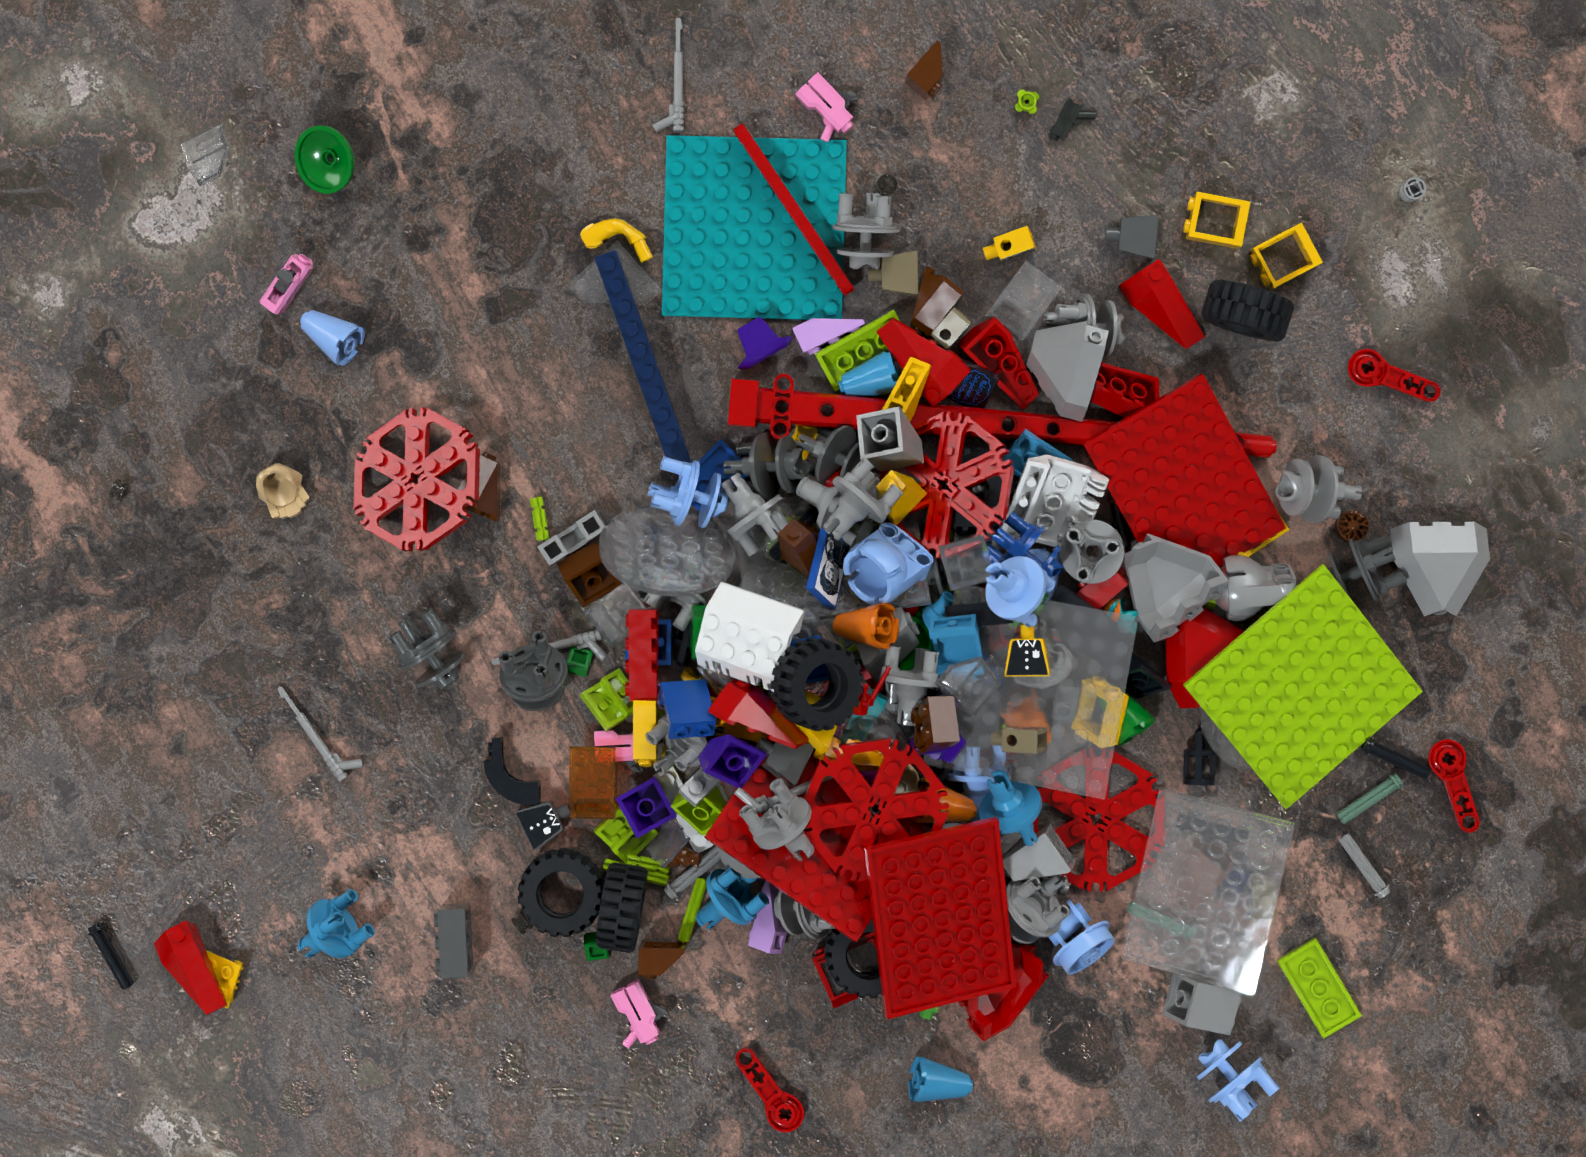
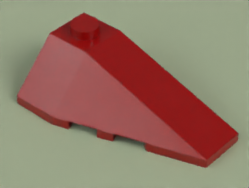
[1118,259,1205,350]
[957,316,1039,410]
[876,318,971,406]
[708,679,808,749]
[154,921,228,1015]

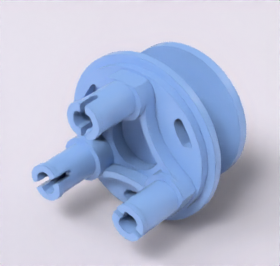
[647,456,729,528]
[1197,1039,1280,1122]

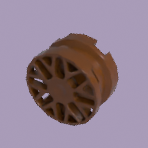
[1334,510,1369,542]

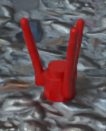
[852,666,891,716]

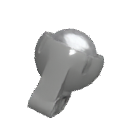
[1215,555,1296,621]

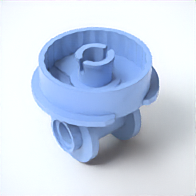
[1049,899,1115,975]

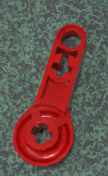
[1347,348,1441,402]
[1428,739,1480,833]
[735,1047,804,1133]

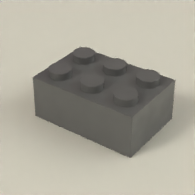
[434,903,474,979]

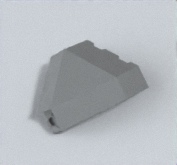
[1026,321,1109,422]
[1390,522,1490,616]
[1124,533,1229,642]

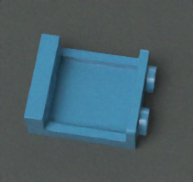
[929,614,984,678]

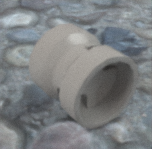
[1399,177,1426,203]

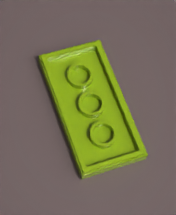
[1276,938,1362,1039]

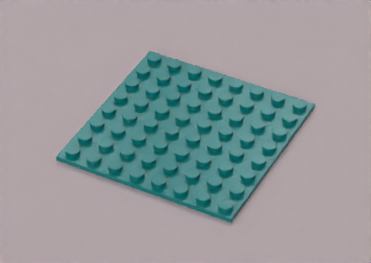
[662,135,847,320]

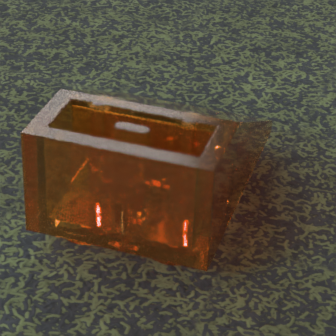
[569,746,618,819]

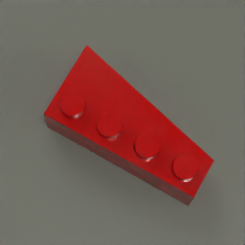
[625,609,659,701]

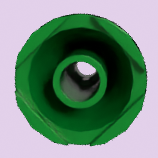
[1097,682,1156,746]

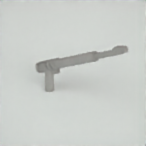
[653,18,684,133]
[492,629,607,665]
[278,687,363,782]
[734,776,833,814]

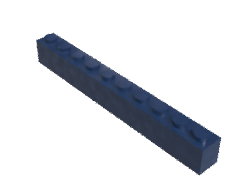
[594,250,693,463]

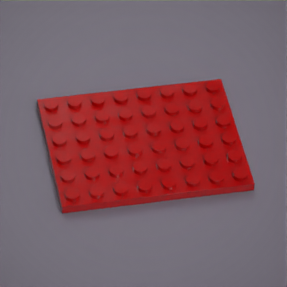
[1082,373,1286,567]
[704,739,930,942]
[864,817,1016,1020]

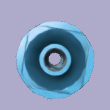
[838,350,900,396]
[908,1057,973,1102]

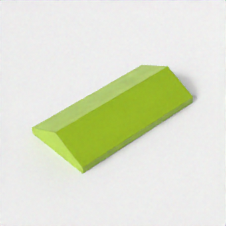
[815,310,900,392]

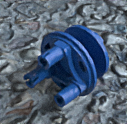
[979,511,1063,577]

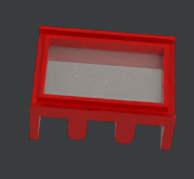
[812,932,879,1008]

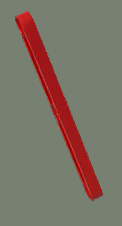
[733,123,854,296]

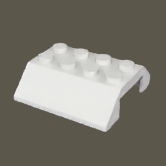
[998,454,1109,547]
[695,582,805,692]

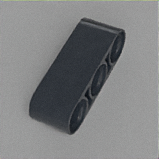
[944,602,1013,626]

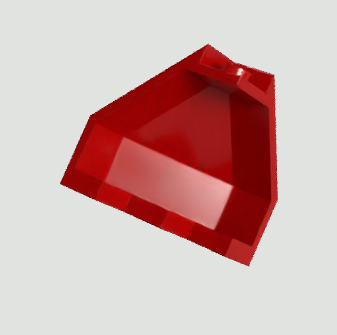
[1166,607,1244,709]
[958,944,1049,1042]

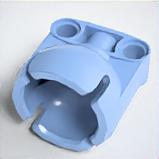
[843,523,933,605]

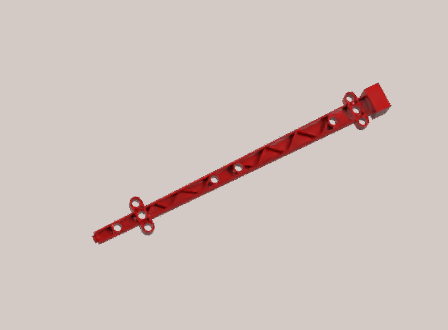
[728,373,1277,458]

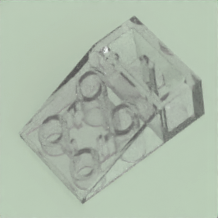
[986,261,1062,342]

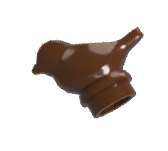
[663,831,702,868]

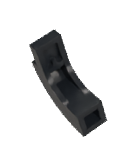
[483,736,541,805]

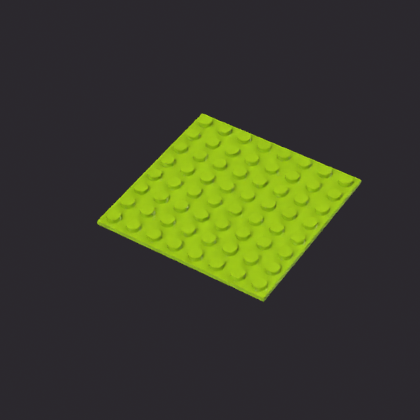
[1183,564,1423,810]

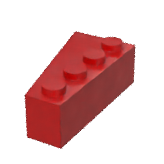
[1090,362,1160,418]
[1049,567,1128,642]

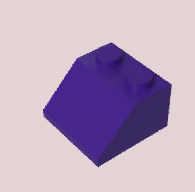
[698,734,767,788]
[615,777,677,838]

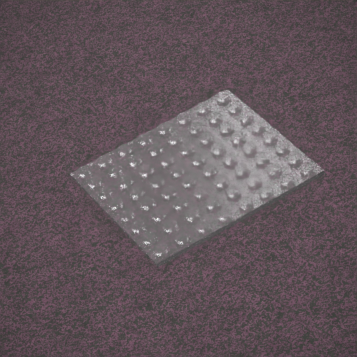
[924,583,1139,800]

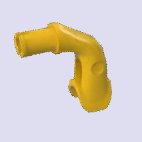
[580,218,653,263]

